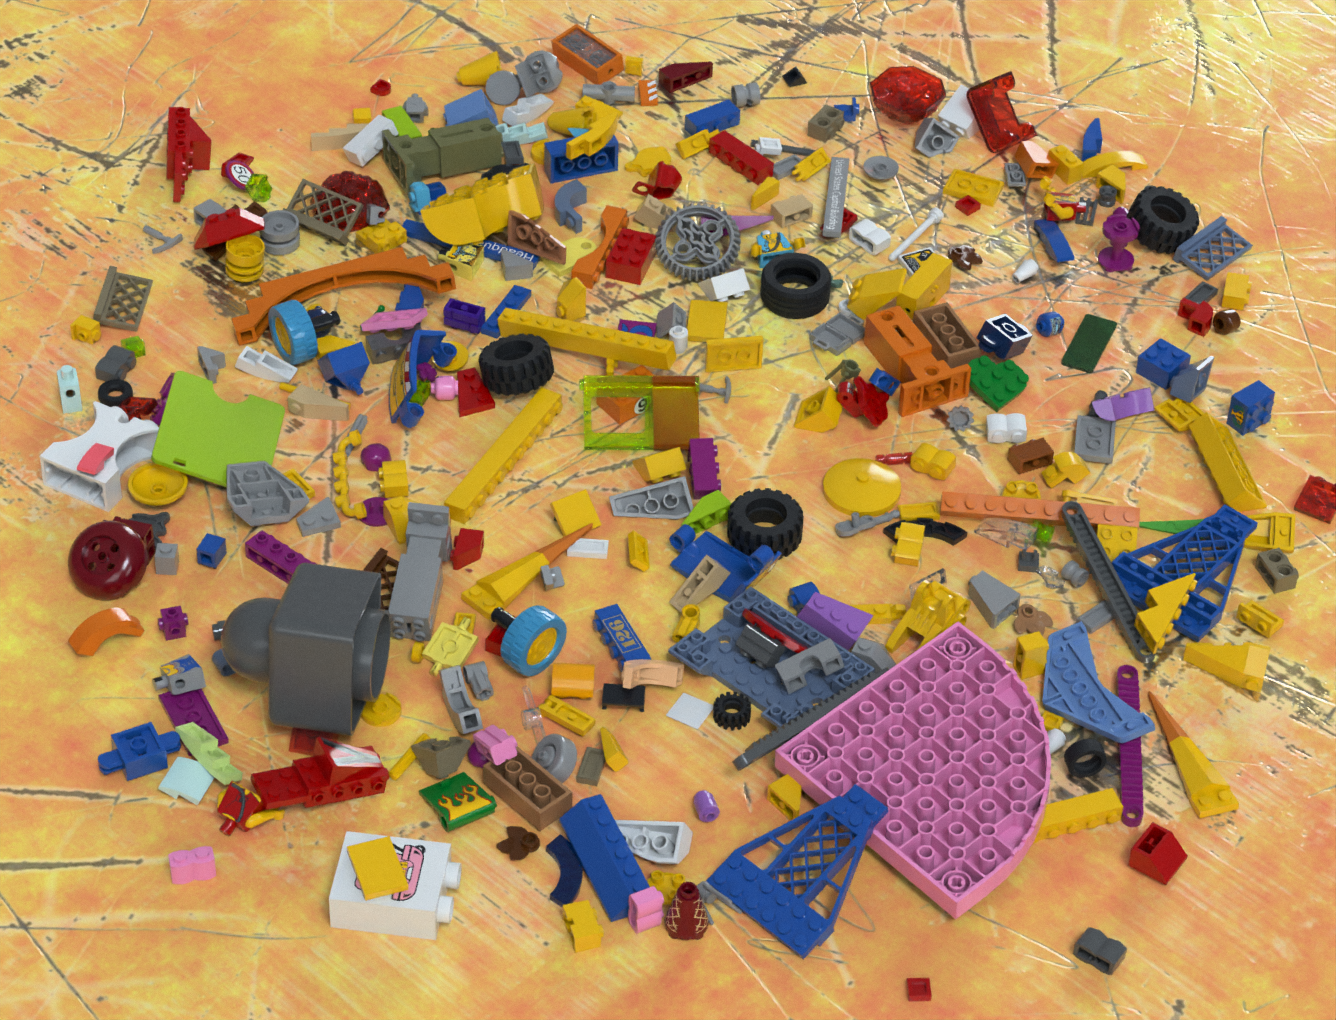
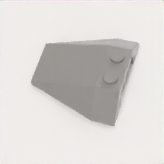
[227,461,309,526]

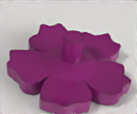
[416,362,437,382]

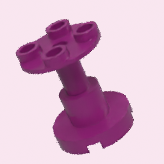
[1098,214,1140,272]

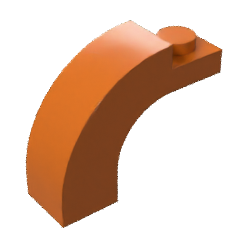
[68,608,145,656]

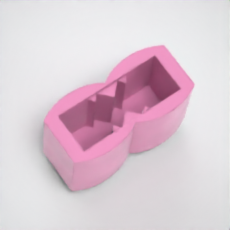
[168,846,216,884]
[628,886,664,934]

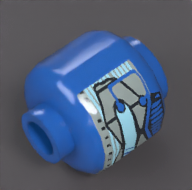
[1036,311,1064,337]

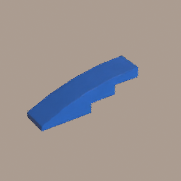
[1034,219,1075,262]

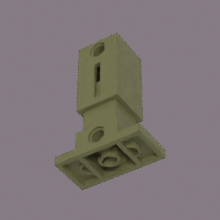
[382,118,503,195]

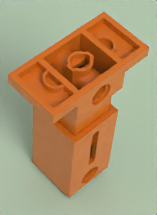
[864,306,971,417]

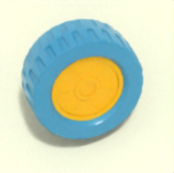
[268,300,340,366]
[491,605,567,676]

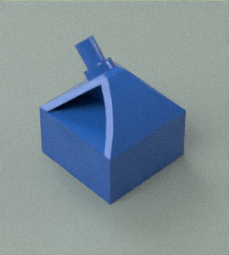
[317,342,370,395]

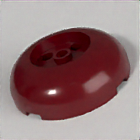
[68,521,148,601]

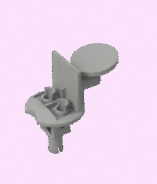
[486,50,563,105]

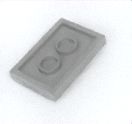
[1074,415,1116,464]

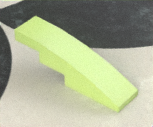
[175,722,243,785]

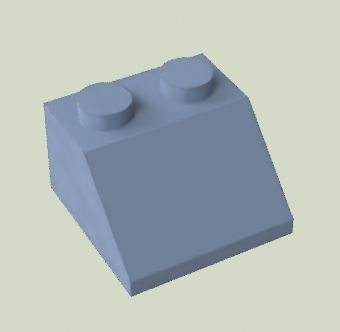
[1170,356,1214,403]

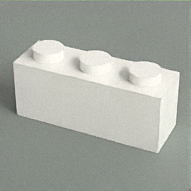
[343,115,399,167]

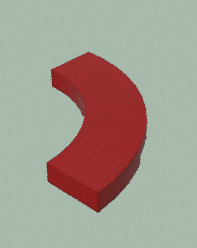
[742,608,808,653]

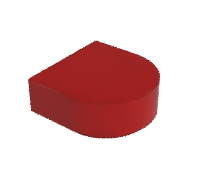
[370,79,391,96]

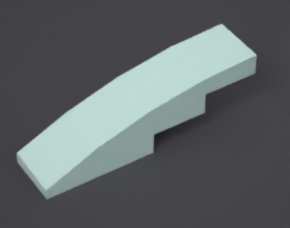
[496,122,548,144]

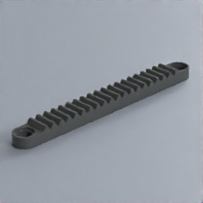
[1061,501,1156,663]
[732,667,889,771]

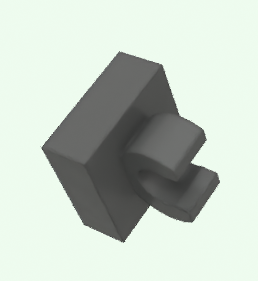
[1018,549,1039,573]

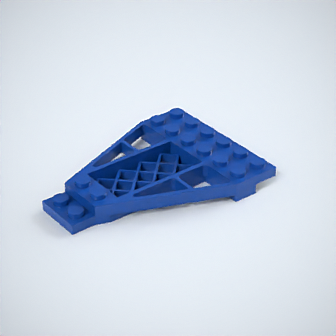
[1112,504,1258,642]
[706,784,889,960]

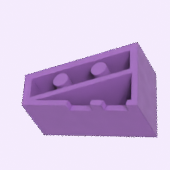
[797,592,874,650]

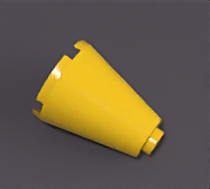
[456,51,502,85]
[547,106,598,137]

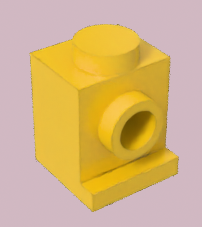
[70,315,101,345]

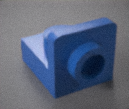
[834,97,859,121]

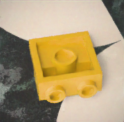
[356,219,407,254]

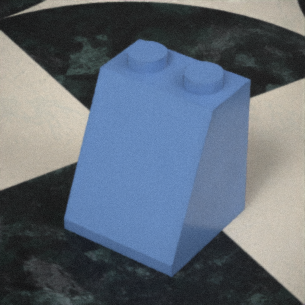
[443,89,499,126]

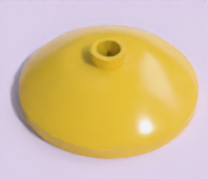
[128,462,188,506]

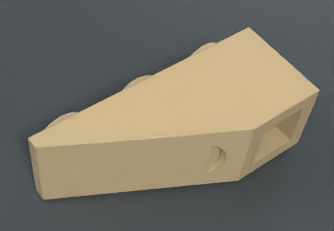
[634,194,677,232]

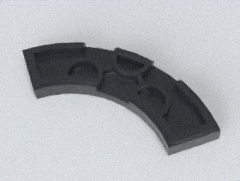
[883,518,967,546]

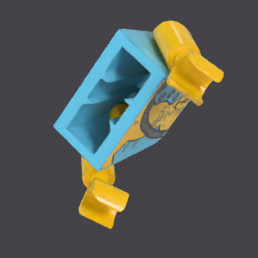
[749,230,806,268]

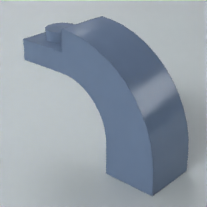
[554,179,587,234]

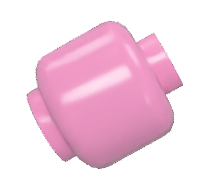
[431,376,458,400]

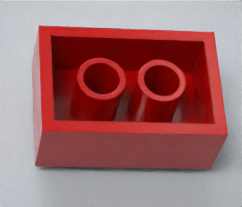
[606,228,657,285]

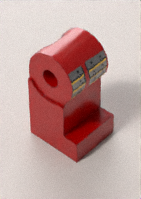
[837,382,863,418]

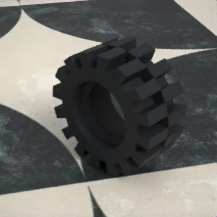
[713,692,751,731]

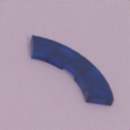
[546,834,583,908]

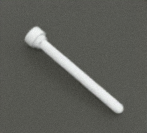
[888,207,944,261]

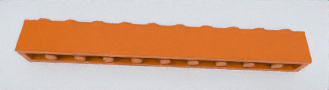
[940,491,1140,529]

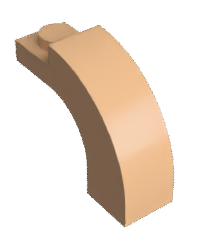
[621,659,684,689]

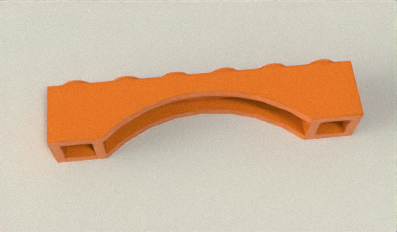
[571,205,629,289]

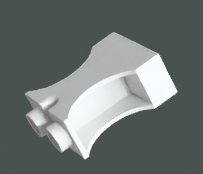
[40,401,159,512]

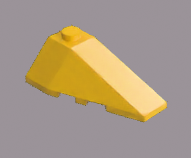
[1183,642,1271,692]

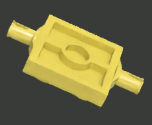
[422,617,479,676]

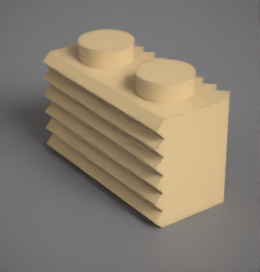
[770,194,813,228]

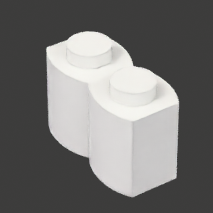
[849,219,891,255]
[986,413,1027,443]

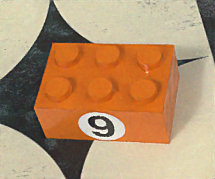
[596,365,655,425]

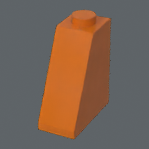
[1014,141,1059,179]

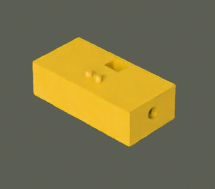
[896,253,953,322]

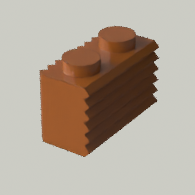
[1007,437,1054,474]

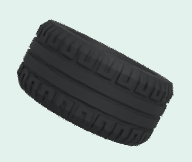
[760,253,831,319]

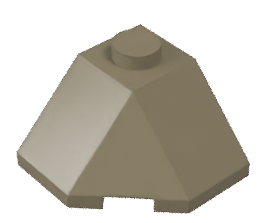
[411,737,471,779]

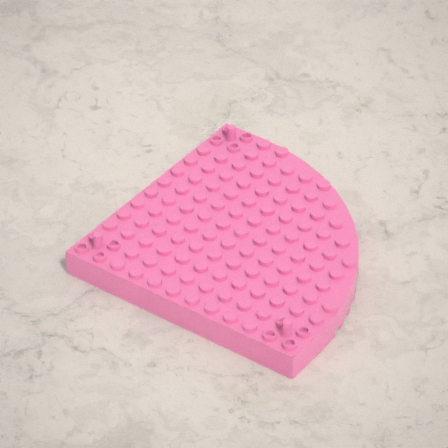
[775,622,1051,919]

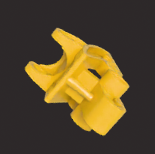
[885,580,971,653]

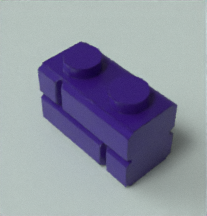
[443,298,485,334]

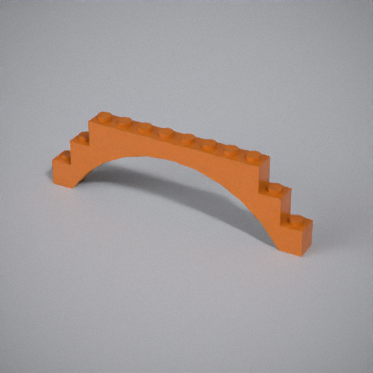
[231,247,456,346]

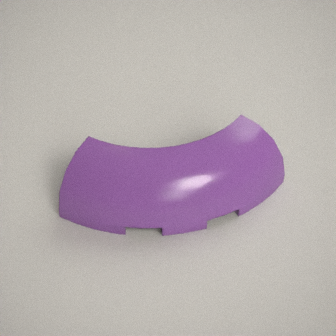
[1092,387,1154,421]

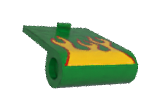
[419,772,497,832]

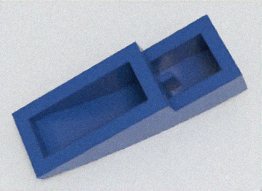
[1081,118,1103,162]

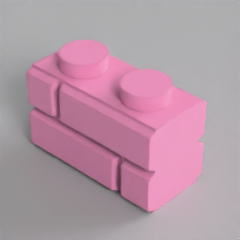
[473,725,518,765]

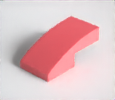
[77,443,114,475]

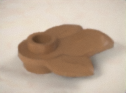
[1014,604,1053,636]

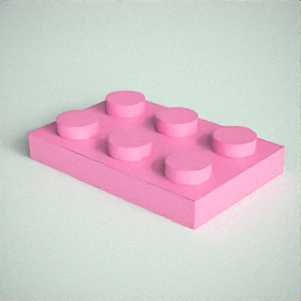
[361,308,428,333]

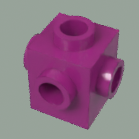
[158,605,189,641]

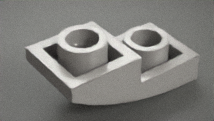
[1004,163,1026,186]

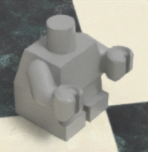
[402,93,428,123]

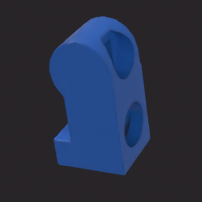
[868,368,901,396]

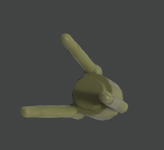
[825,359,861,393]

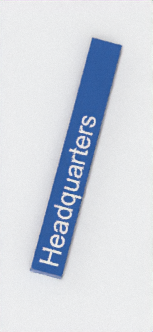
[402,219,540,270]

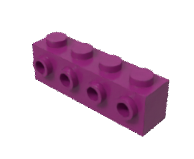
[245,530,316,584]

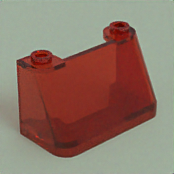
[966,71,1038,153]

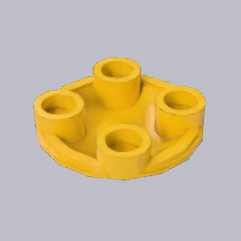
[1002,480,1041,500]
[647,870,685,905]

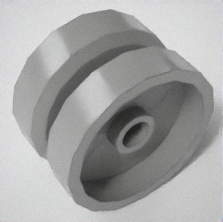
[259,210,300,255]

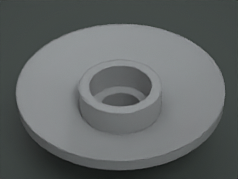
[863,156,899,179]

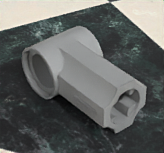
[463,661,493,701]

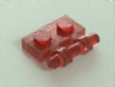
[118,396,158,421]

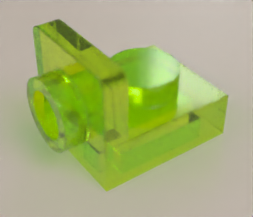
[121,336,146,358]

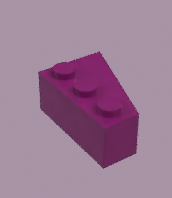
[687,438,721,500]

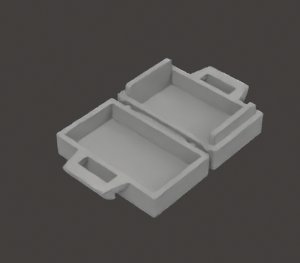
[809,312,865,356]

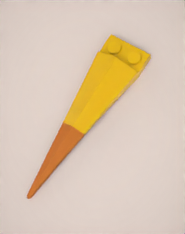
[461,523,593,620]
[1148,691,1239,818]

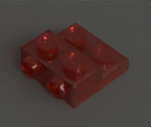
[1294,475,1336,524]

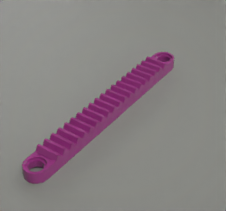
[1116,665,1144,827]

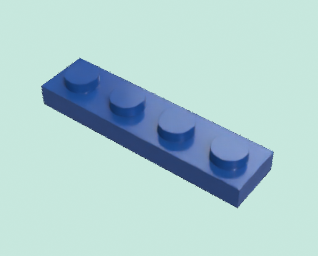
[481,285,531,339]

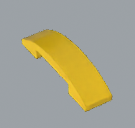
[1082,151,1148,179]

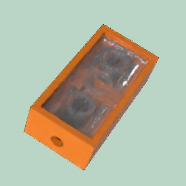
[551,24,624,85]

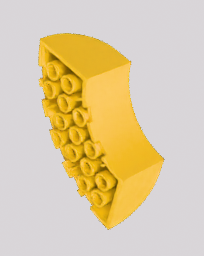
[420,163,544,245]

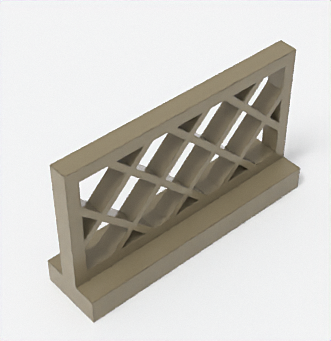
[283,179,364,246]
[93,266,153,332]

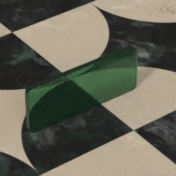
[1061,314,1117,373]

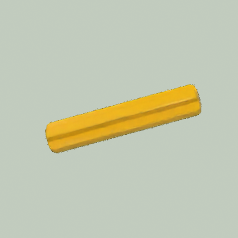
[389,733,431,781]

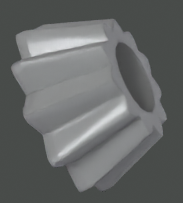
[946,405,974,432]

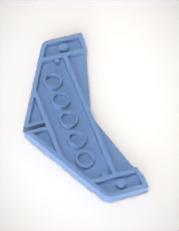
[1042,621,1155,743]

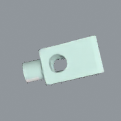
[57,365,82,414]

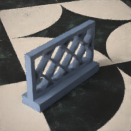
[1173,216,1253,281]

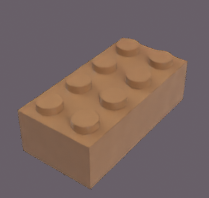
[913,302,982,369]
[483,746,573,831]

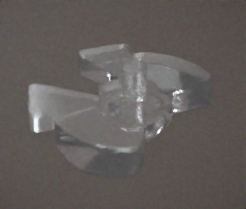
[1036,566,1065,589]

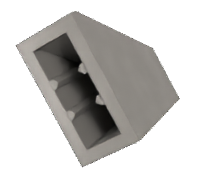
[968,570,1021,629]

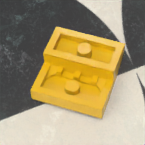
[1154,398,1204,431]

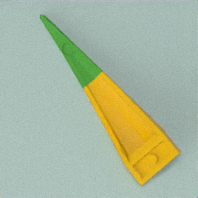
[1139,512,1296,553]

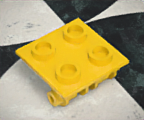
[1096,524,1138,563]

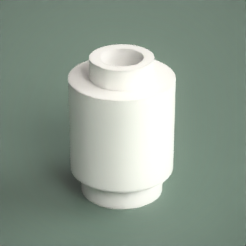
[669,326,688,354]

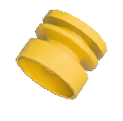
[225,234,265,282]

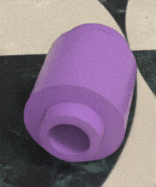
[693,790,720,822]

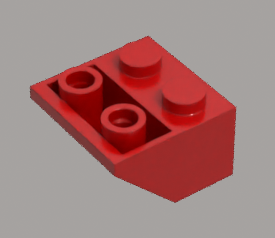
[1128,822,1188,885]

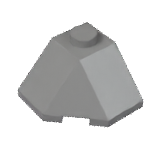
[915,118,960,157]
[851,637,896,674]

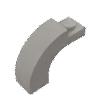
[438,665,483,734]

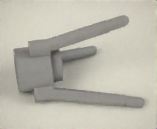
[697,881,742,925]

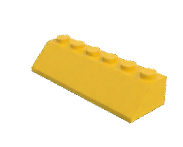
[1189,412,1267,512]

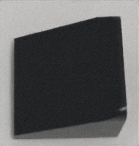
[782,66,807,87]

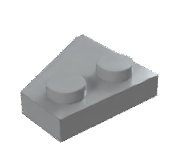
[296,497,341,537]

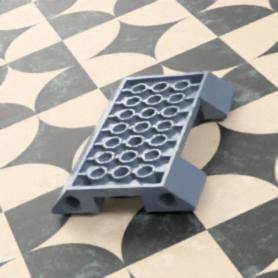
[668,587,875,727]

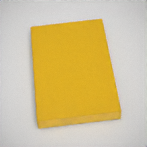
[943,169,1005,207]
[687,300,728,342]
[705,336,763,372]
[347,836,409,901]

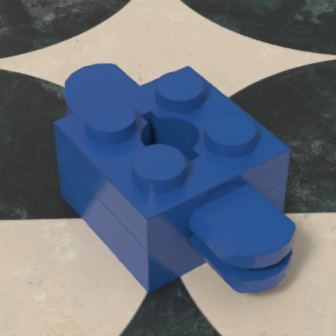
[98,722,181,781]

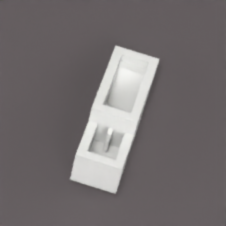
[502,94,554,126]
[235,346,298,383]

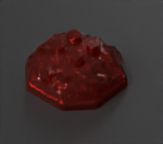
[869,66,946,124]
[310,171,390,232]

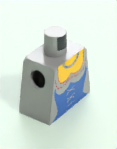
[152,654,206,695]

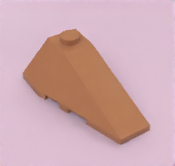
[508,210,567,265]

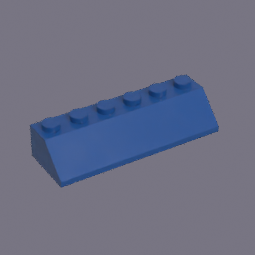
[559,794,650,922]

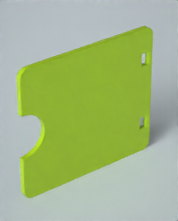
[151,371,285,487]

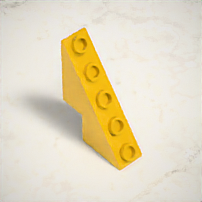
[1134,573,1198,654]

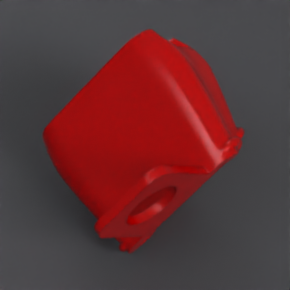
[632,161,682,200]

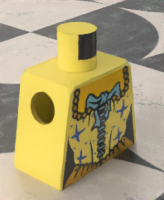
[438,244,484,281]

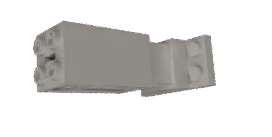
[388,502,452,641]

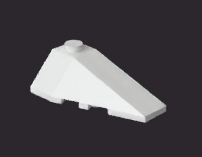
[615,820,693,864]

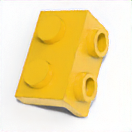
[1236,600,1284,638]

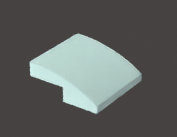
[158,757,215,806]

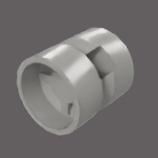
[731,82,760,107]

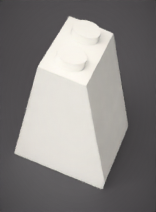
[938,85,995,139]

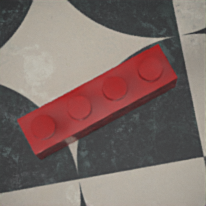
[709,130,774,185]

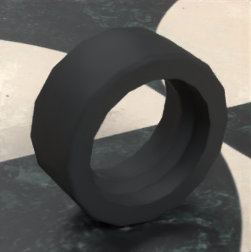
[1064,739,1107,778]

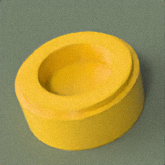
[411,641,425,663]

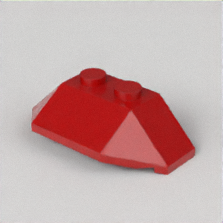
[194,208,265,250]

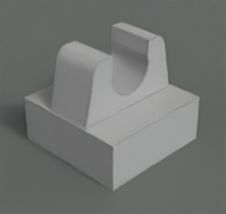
[366,204,385,225]

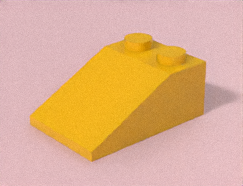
[847,268,907,320]

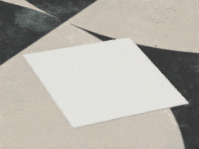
[666,692,714,729]

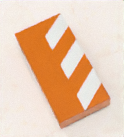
[638,80,658,106]

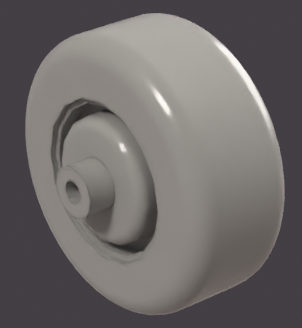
[531,734,577,783]

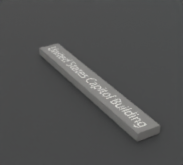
[823,157,849,238]

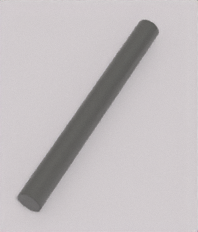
[751,140,815,156]

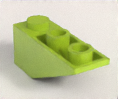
[681,490,731,534]

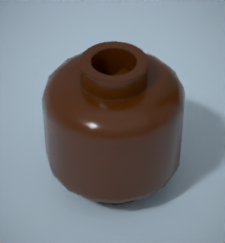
[1213,309,1241,335]

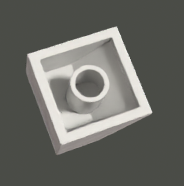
[698,268,750,302]

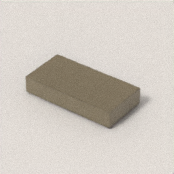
[576,747,606,786]

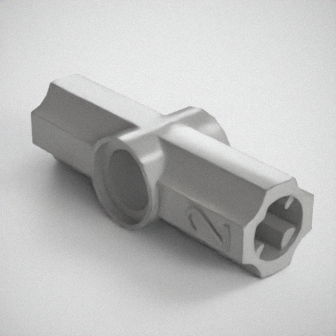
[582,81,635,104]

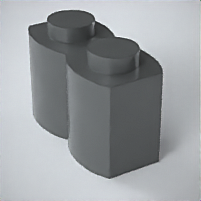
[95,345,136,381]
[1073,927,1127,975]

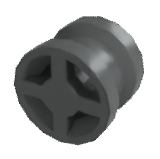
[1098,185,1117,208]

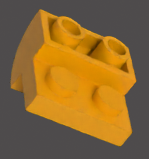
[551,663,595,699]

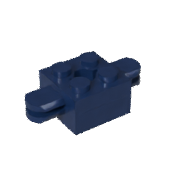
[976,314,1033,360]

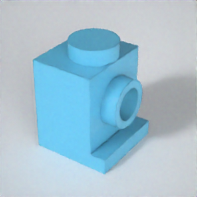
[408,182,431,212]

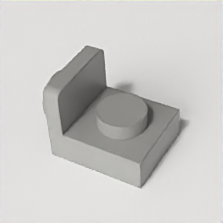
[540,565,565,591]

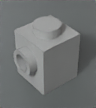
[155,543,179,575]

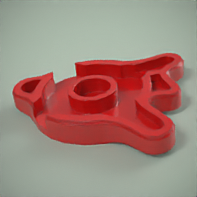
[853,376,889,427]

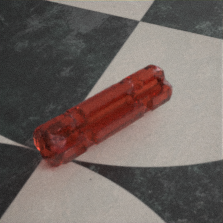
[875,452,913,465]

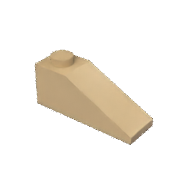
[288,384,349,421]
[669,554,730,613]

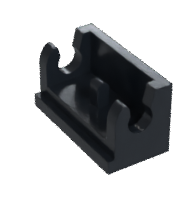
[602,683,645,712]

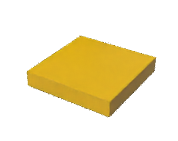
[550,489,602,537]

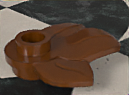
[948,245,983,271]
[496,826,540,860]

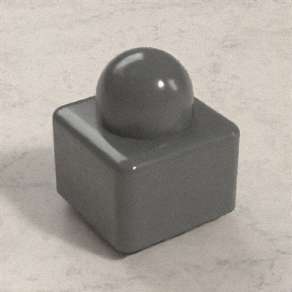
[221,563,391,736]

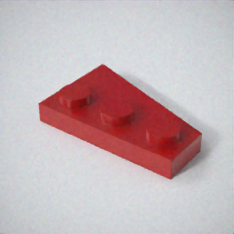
[457,367,495,418]

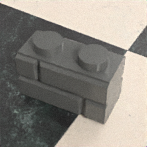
[735,624,786,669]

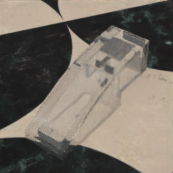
[974,518,1038,551]

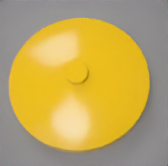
[823,458,901,517]

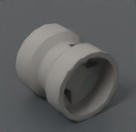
[1061,560,1089,588]

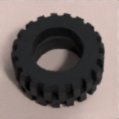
[1127,186,1199,254]
[478,334,554,396]
[727,488,804,560]

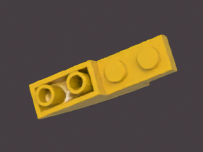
[566,111,618,160]

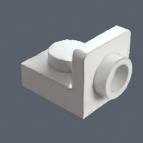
[754,137,782,155]

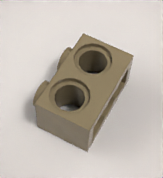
[807,104,845,143]
[1255,548,1299,594]

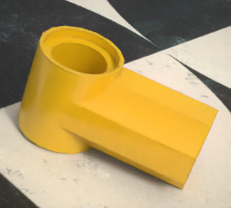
[672,604,700,643]

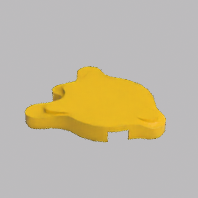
[625,146,671,177]

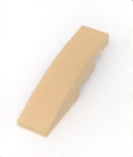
[311,123,369,151]

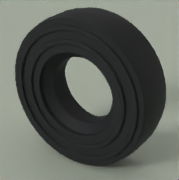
[98,379,133,408]

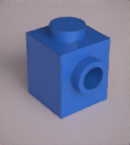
[196,533,227,568]

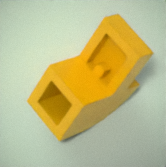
[1041,452,1090,488]

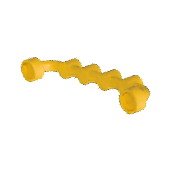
[332,430,367,519]

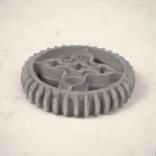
[655,201,741,282]

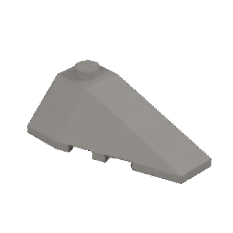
[609,476,694,519]

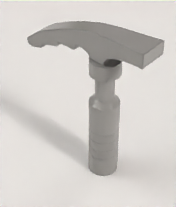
[143,225,183,254]
[698,376,731,404]

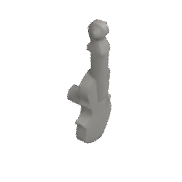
[835,510,900,536]

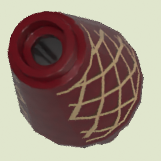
[664,882,709,940]

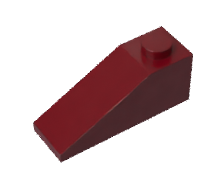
[659,61,713,93]

